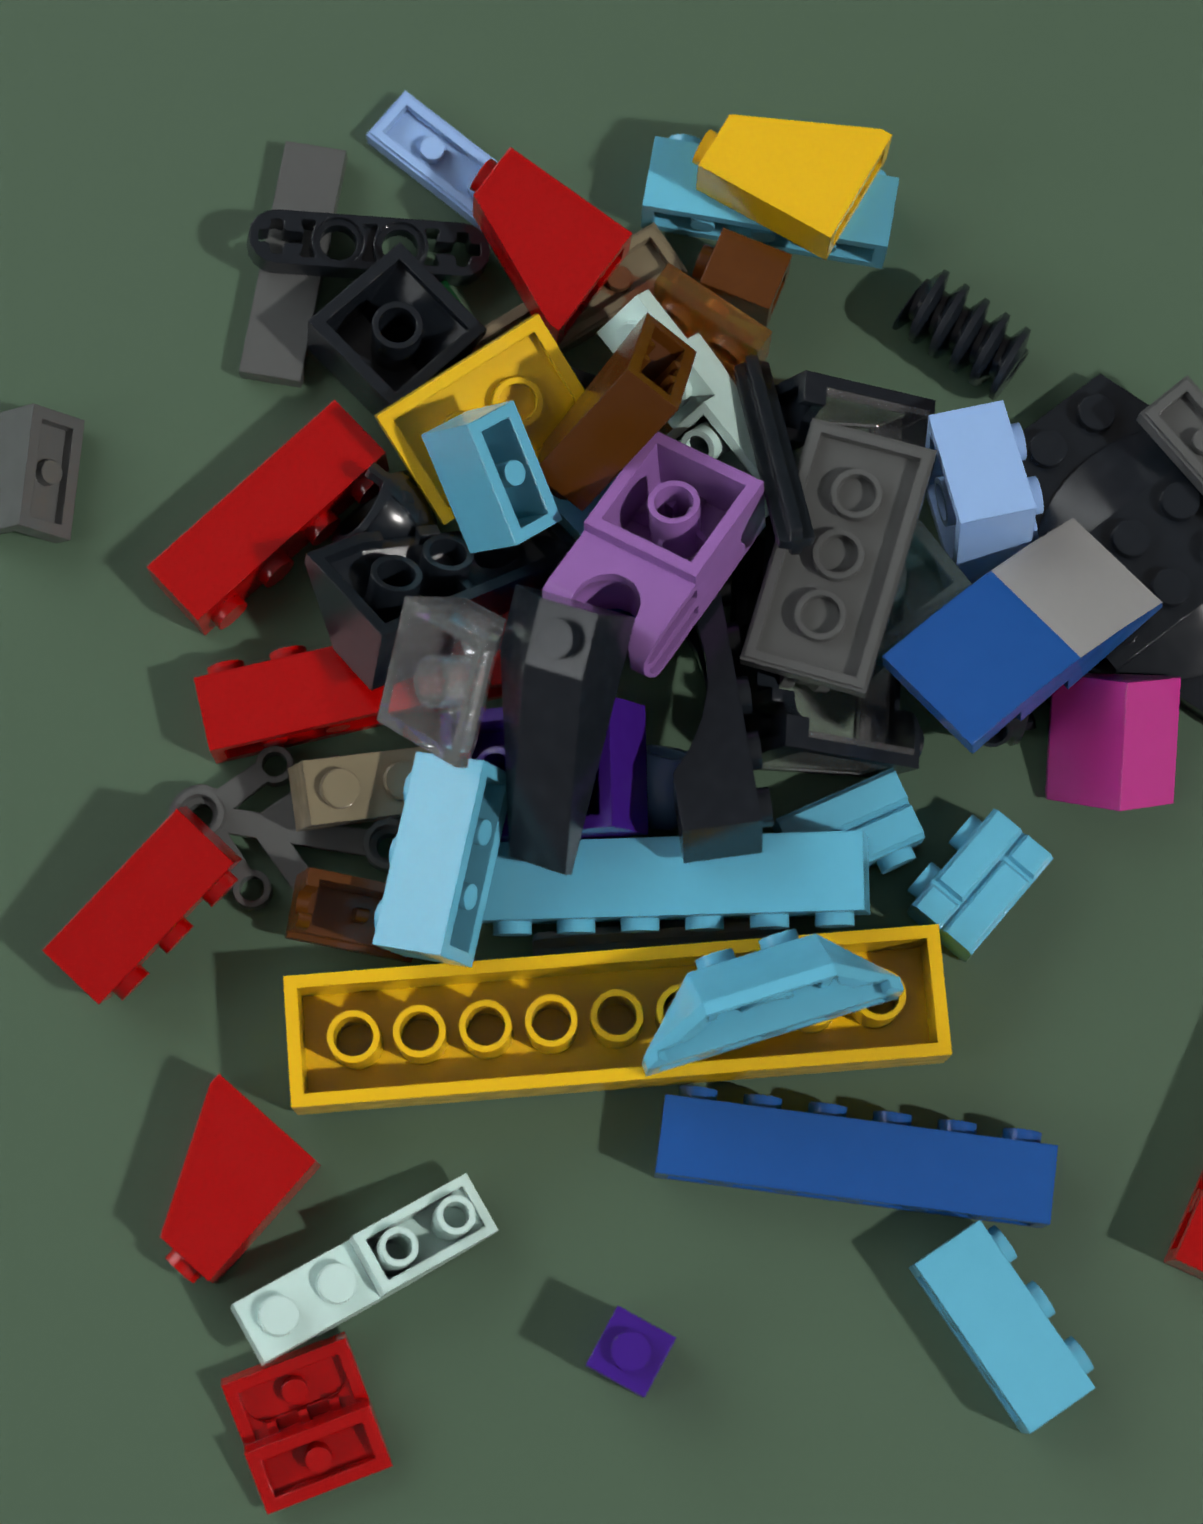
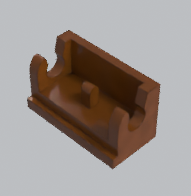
[285,867,413,963]

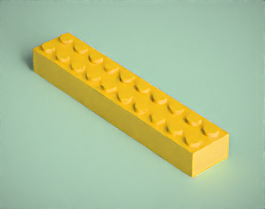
[283,924,952,1115]

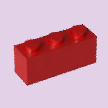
[42,806,242,1005]

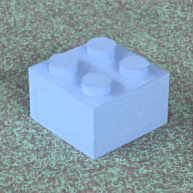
[925,400,1044,587]

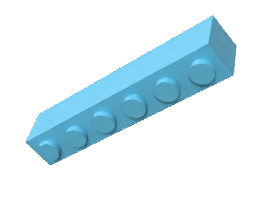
[482,830,870,936]

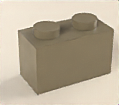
[288,745,430,832]

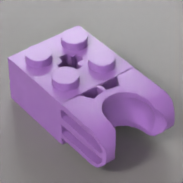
[542,432,766,677]

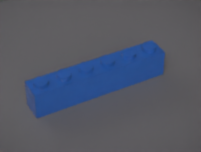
[654,1085,1058,1228]

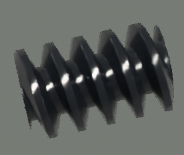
[892,269,1031,400]

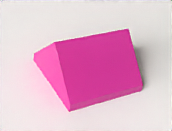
[1045,673,1181,811]

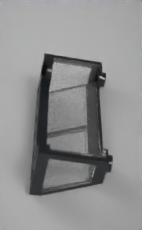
[730,370,935,777]

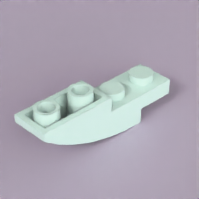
[597,289,769,518]
[230,1173,498,1366]

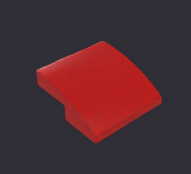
[221,1331,393,1515]

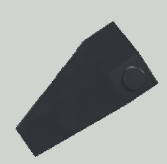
[305,522,576,691]
[500,584,635,875]

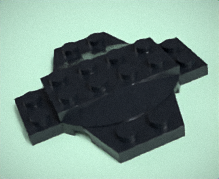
[1022,374,1203,720]

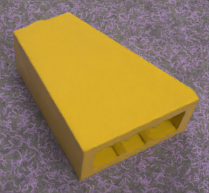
[692,114,892,260]

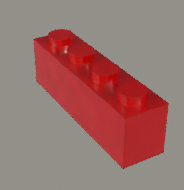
[146,399,390,636]

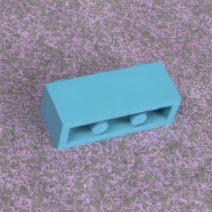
[372,751,507,968]
[908,1220,1096,1434]

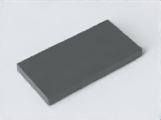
[740,418,937,699]

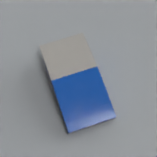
[882,518,1163,754]

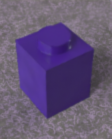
[585,1306,676,1398]

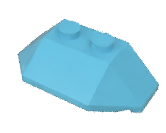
[642,929,904,1077]

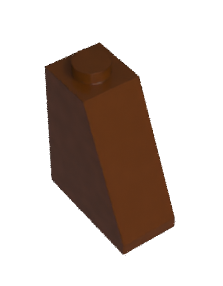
[538,312,697,512]

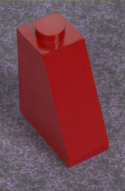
[470,147,632,346]
[160,1074,321,1284]

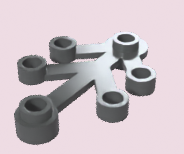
[168,745,400,911]

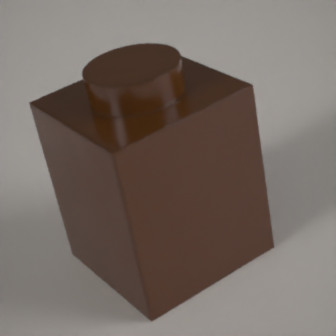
[692,227,792,330]

